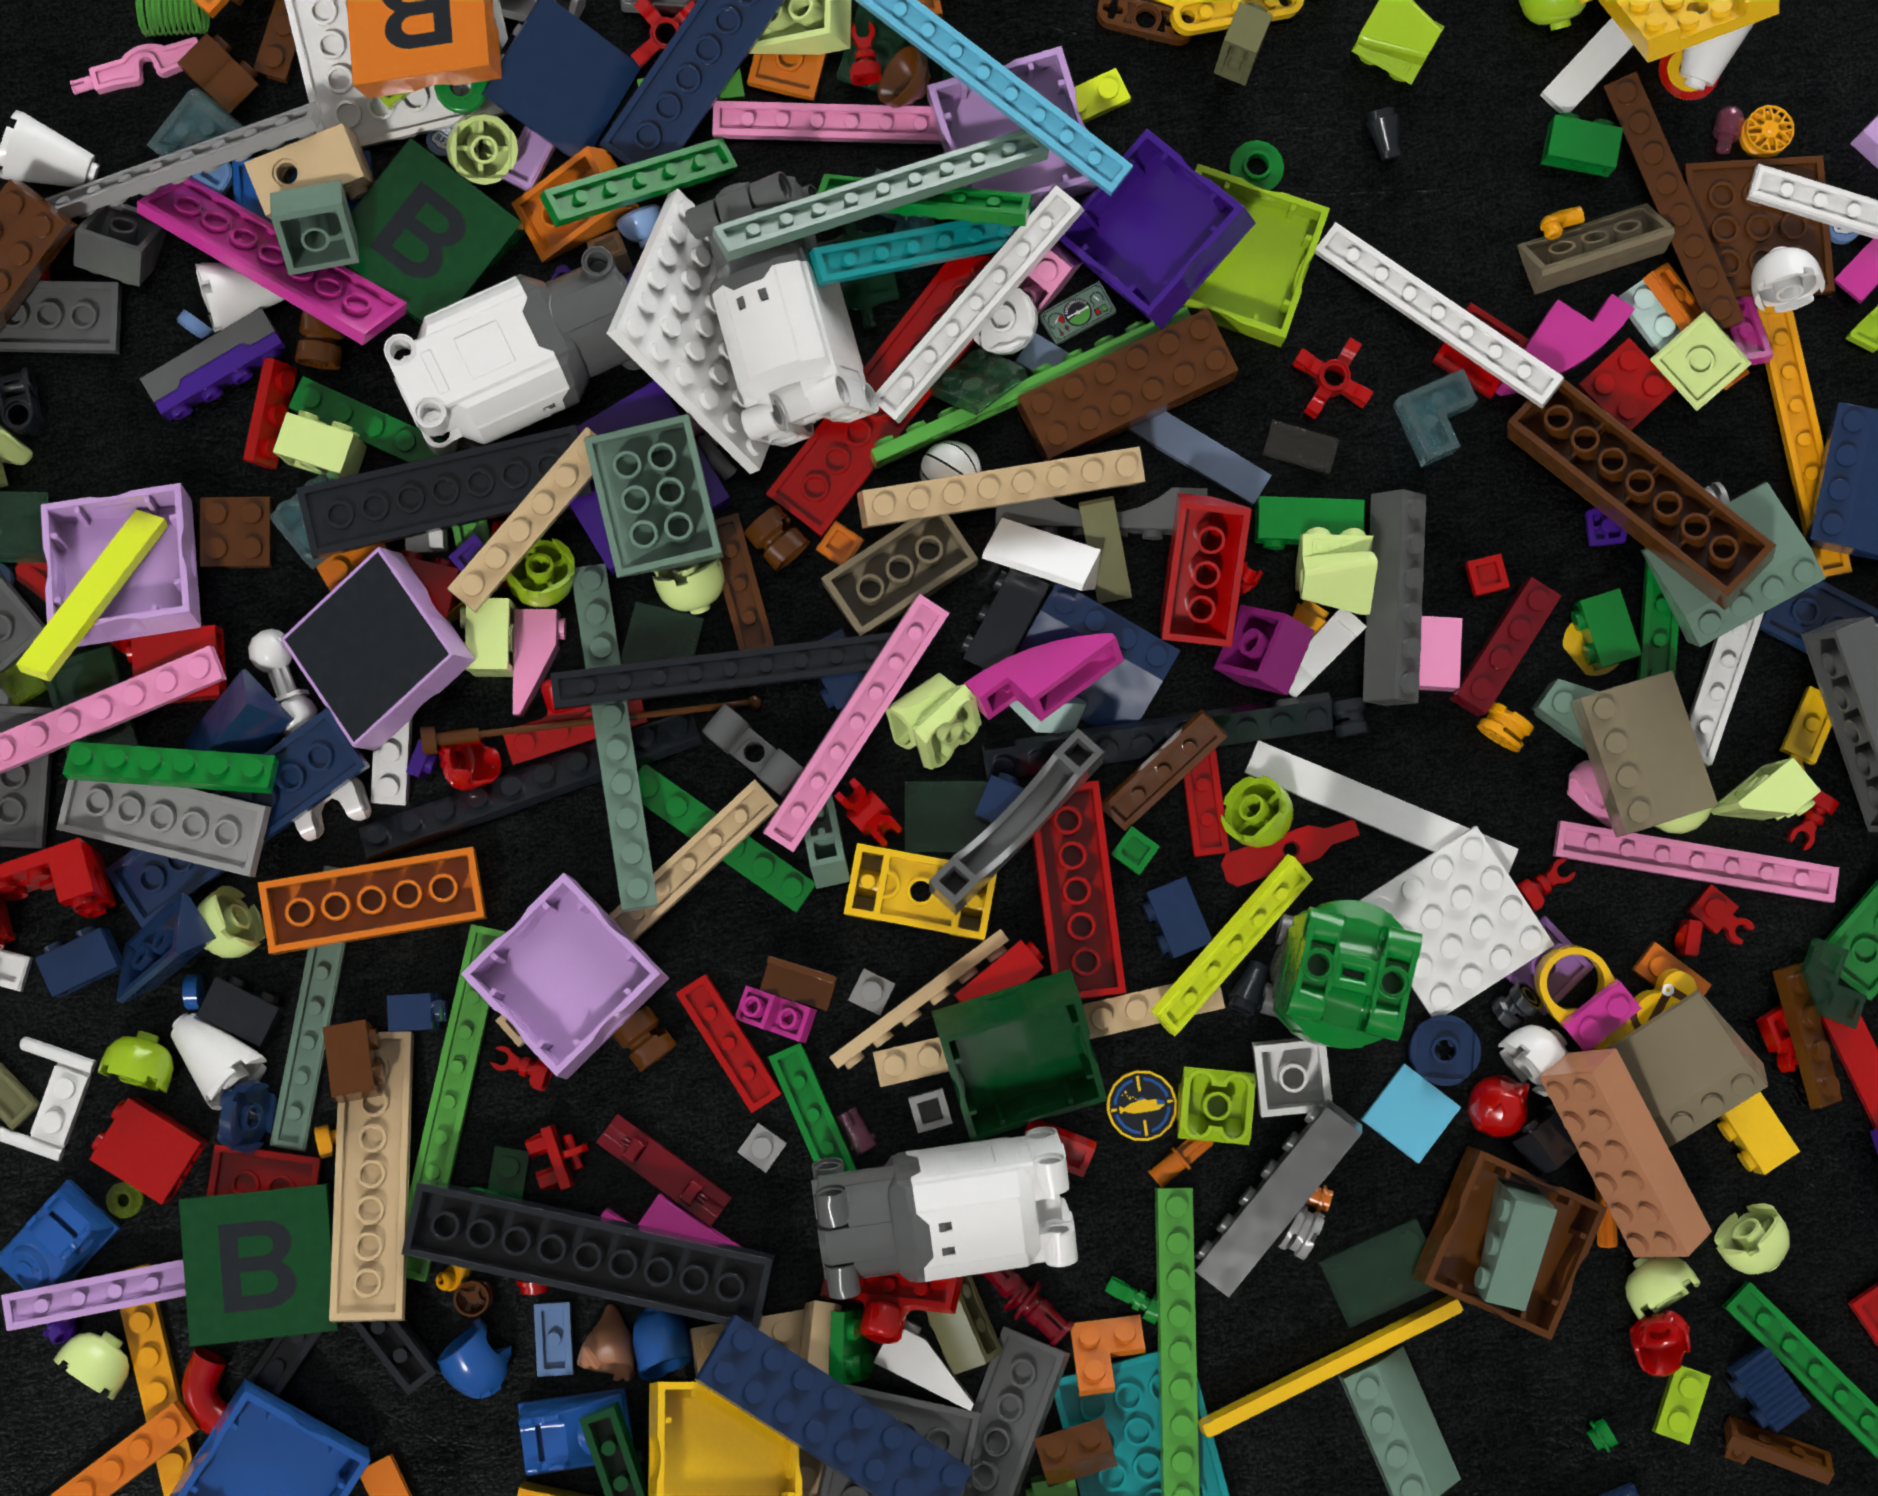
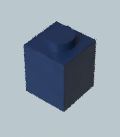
[974,772,1024,824]

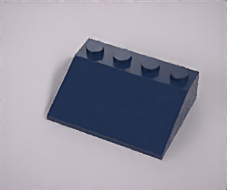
[1805,402,1878,560]
[1016,583,1181,727]

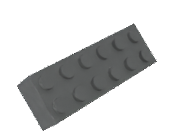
[1801,616,1878,832]

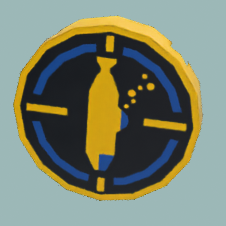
[1106,1070,1177,1141]

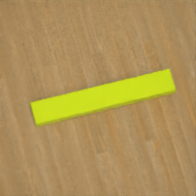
[16,509,168,682]
[1150,854,1313,1036]

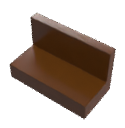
[760,956,838,1011]

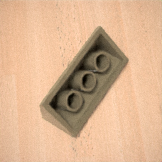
[1517,203,1675,294]

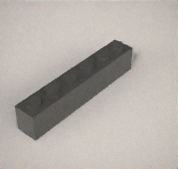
[1363,489,1426,706]
[1194,1099,1362,1297]

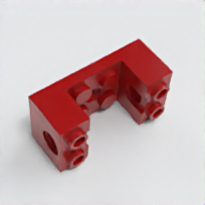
[0,838,116,949]

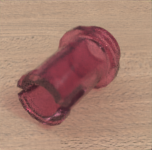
[836,1107,876,1155]

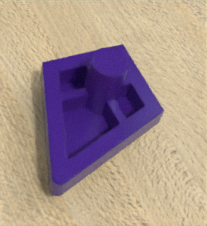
[1585,507,1627,547]

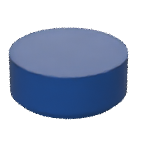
[182,974,205,1010]

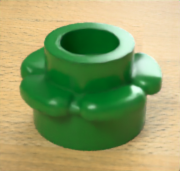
[1587,1418,1618,1453]

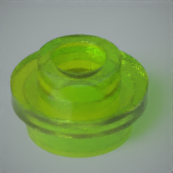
[106,1182,143,1218]

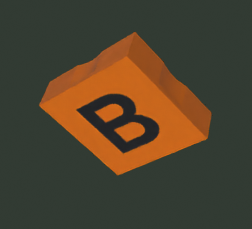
[346,0,502,98]

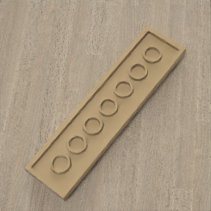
[329,1031,414,1322]

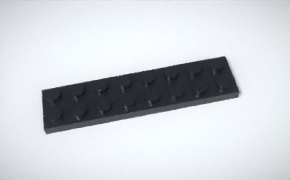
[296,425,593,559]

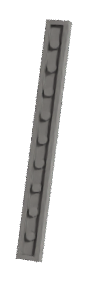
[45,101,322,219]

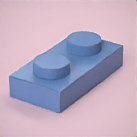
[534,1301,575,1377]

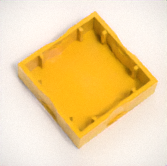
[648,1382,802,1496]

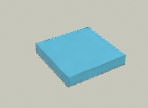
[1360,1063,1461,1164]

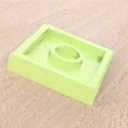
[1650,311,1752,411]

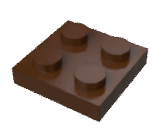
[200,497,273,569]

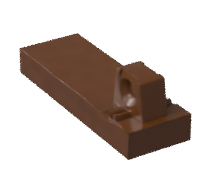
[1723,1415,1834,1485]

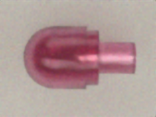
[1713,106,1744,154]

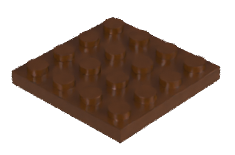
[1682,155,1835,301]

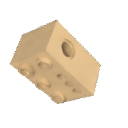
[244,123,375,219]

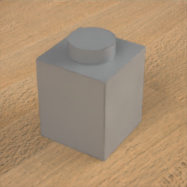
[908,1088,952,1133]

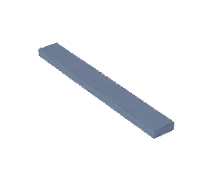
[1015,333,1272,507]

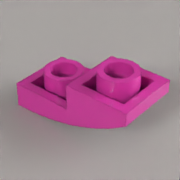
[1834,239,1878,304]
[735,986,817,1043]

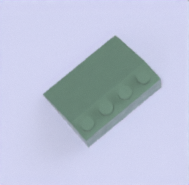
[584,414,724,578]
[1641,482,1826,647]

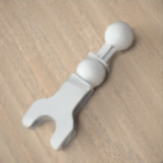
[248,629,372,841]

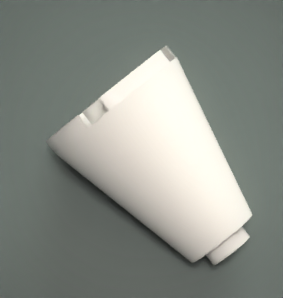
[1680,12,1755,91]
[0,110,100,187]
[195,263,285,333]
[171,1013,267,1110]

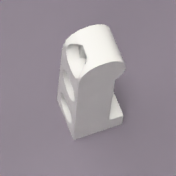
[1288,609,1367,698]

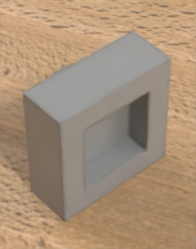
[848,969,895,1015]
[738,1123,787,1173]

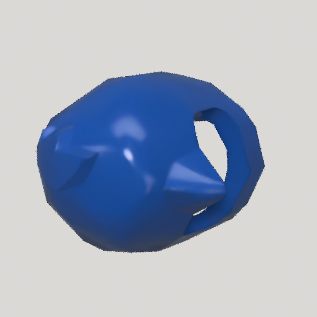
[633,1307,694,1382]
[437,1317,512,1399]

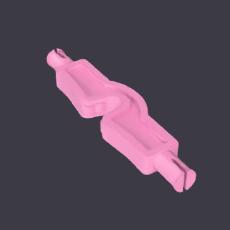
[70,37,198,95]

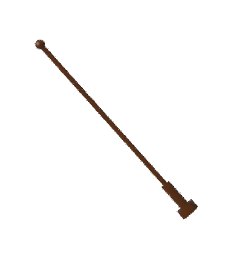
[420,695,761,755]

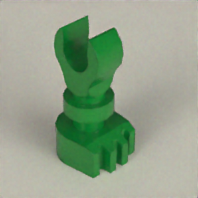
[1105,1276,1158,1325]

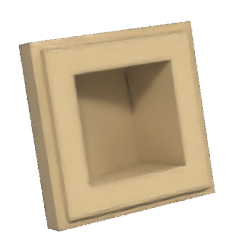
[586,230,633,274]

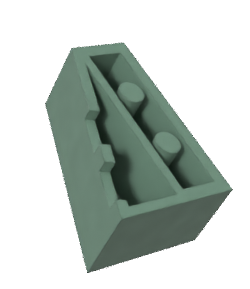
[1530,679,1599,753]
[1474,1178,1557,1311]

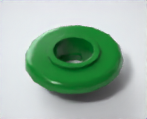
[434,81,489,114]
[1229,140,1284,191]

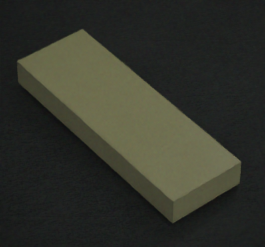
[1079,496,1132,604]

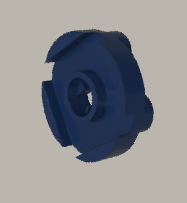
[1408,1015,1481,1086]
[217,1080,278,1153]

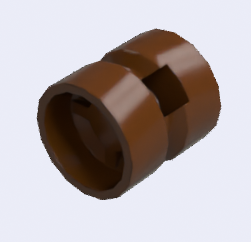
[295,311,345,370]
[744,505,810,571]
[613,1005,677,1072]

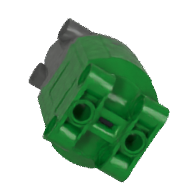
[1259,900,1423,1049]

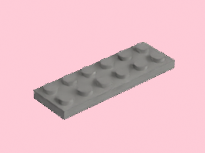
[56,780,271,877]

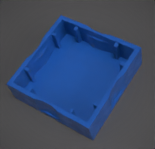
[170,1379,371,1496]

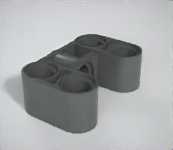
[702,704,803,799]

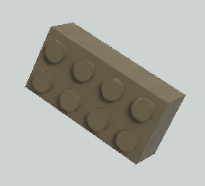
[821,515,978,636]

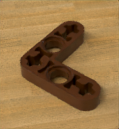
[1097,0,1193,46]

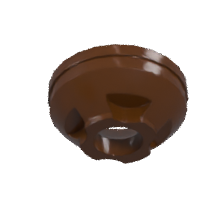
[877,46,931,108]

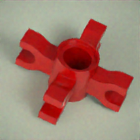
[630,0,696,66]
[1292,337,1373,419]
[835,778,903,848]

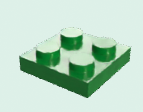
[829,1305,874,1385]

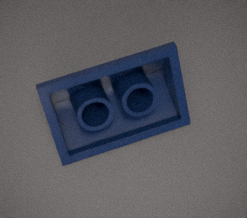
[184,669,294,755]
[116,893,216,1003]

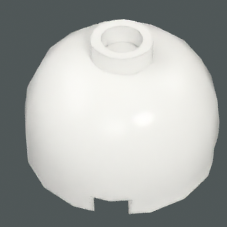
[1751,246,1825,313]
[1498,1025,1568,1097]

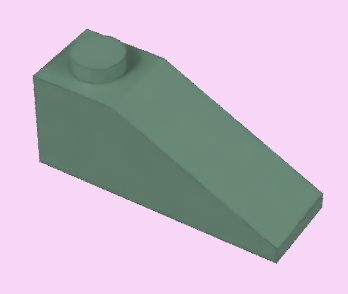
[804,794,850,889]

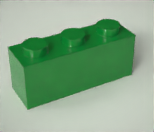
[1254,496,1365,550]

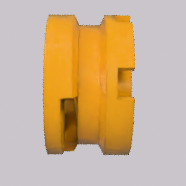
[1739,105,1794,159]
[1477,702,1534,752]

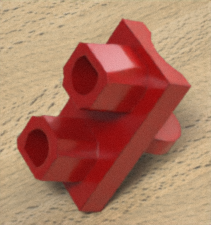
[525,1124,589,1190]

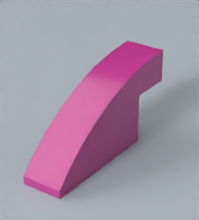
[1495,294,1635,396]
[964,633,1124,721]
[600,1192,741,1247]

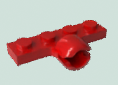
[503,678,648,765]
[820,1273,963,1344]

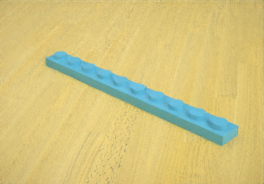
[855,0,1133,196]

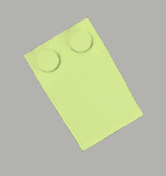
[749,0,851,55]

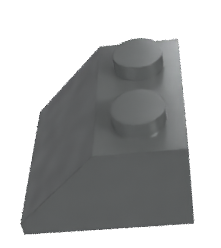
[74,203,168,287]

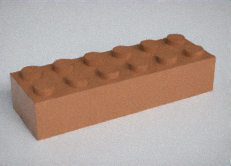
[1539,1048,1712,1257]

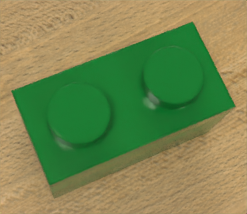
[1541,113,1623,177]
[1571,588,1642,671]

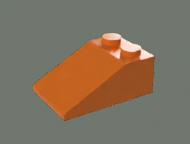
[511,146,639,263]

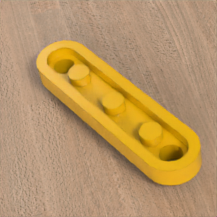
[1170,0,1304,36]

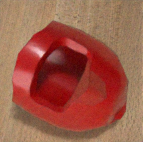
[1467,1074,1530,1138]

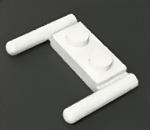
[0,1037,97,1162]

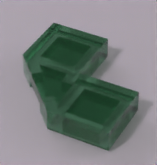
[1801,937,1867,1029]

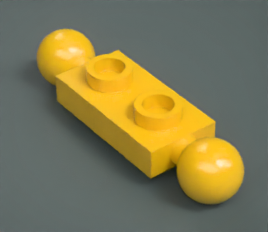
[1779,683,1832,771]

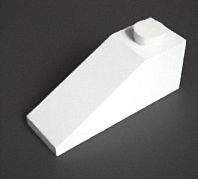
[874,1319,974,1411]

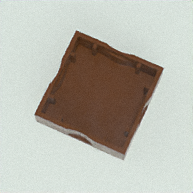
[1411,1146,1608,1340]

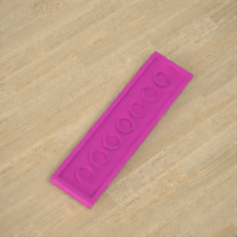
[137,176,407,345]

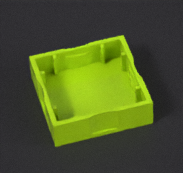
[1181,164,1330,347]

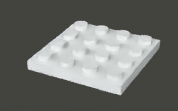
[1359,826,1554,1022]

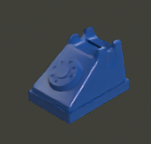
[0,1179,122,1290]
[518,1387,633,1476]

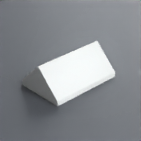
[982,518,1101,591]

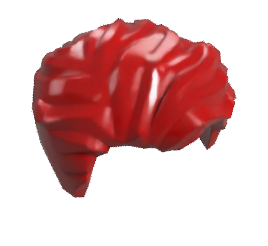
[438,738,502,791]
[1630,1309,1691,1377]

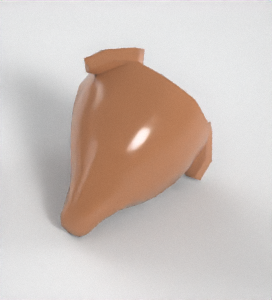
[577,1304,637,1381]

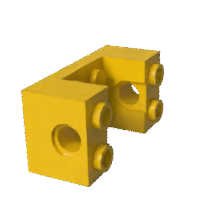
[844,843,997,941]

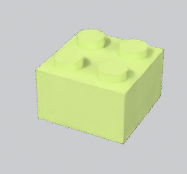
[273,410,367,479]
[460,598,519,677]

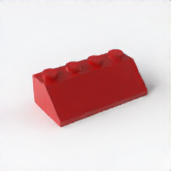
[1159,493,1252,647]

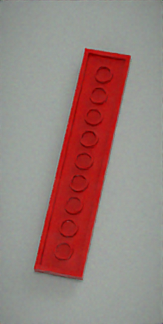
[766,252,998,538]

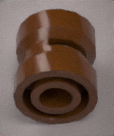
[453,1277,494,1317]

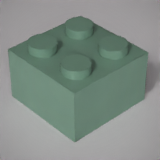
[270,180,359,276]

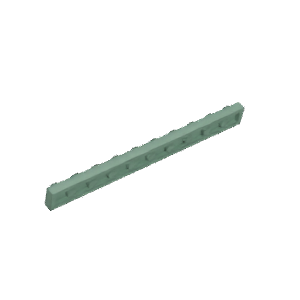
[713,129,1049,261]
[573,564,658,912]

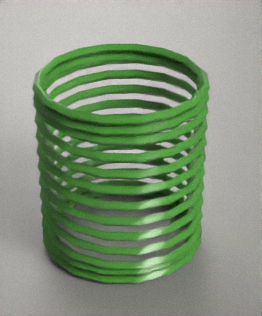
[135,0,210,37]

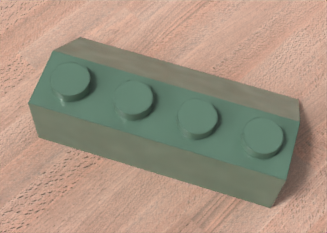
[1338,1345,1461,1496]

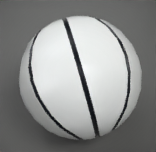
[920,440,982,481]

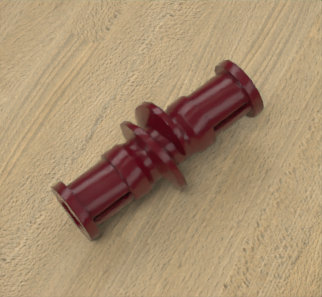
[977,1269,1075,1347]

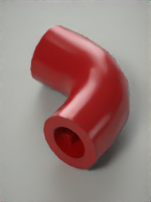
[181,1347,228,1435]

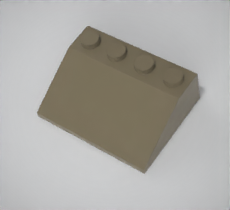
[1570,670,1718,838]
[1606,990,1768,1148]

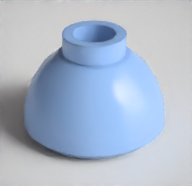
[616,204,662,249]

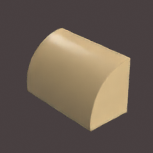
[799,1300,843,1375]

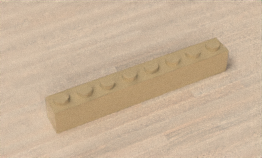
[857,446,1145,529]

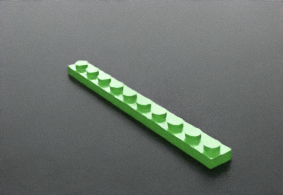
[870,306,1191,469]
[406,924,506,1282]
[1155,1187,1200,1496]

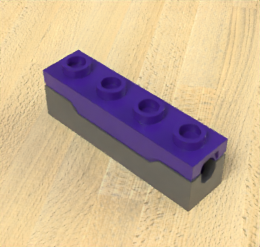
[140,307,289,421]

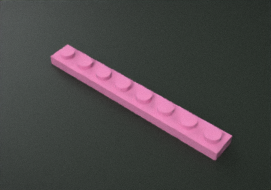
[712,101,942,145]
[763,593,949,852]
[0,645,227,774]
[1553,821,1839,903]

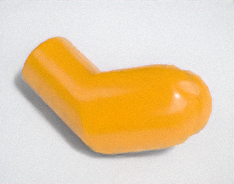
[1540,206,1585,240]
[436,1265,472,1292]

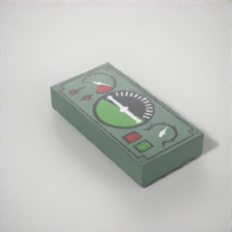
[1039,281,1116,346]

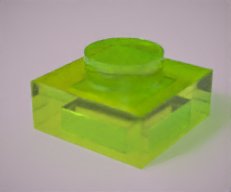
[0,664,49,706]

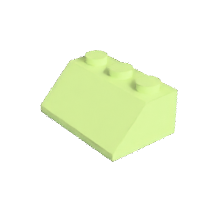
[1711,757,1821,820]

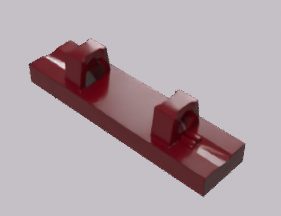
[596,1113,732,1227]

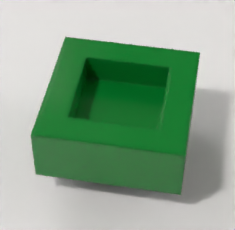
[1111,826,1160,876]

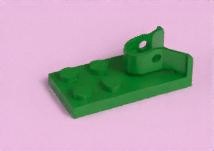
[1812,880,1878,1001]

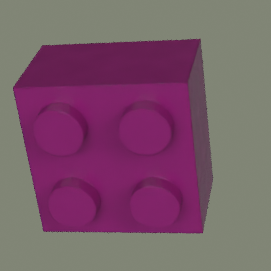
[1213,605,1315,695]

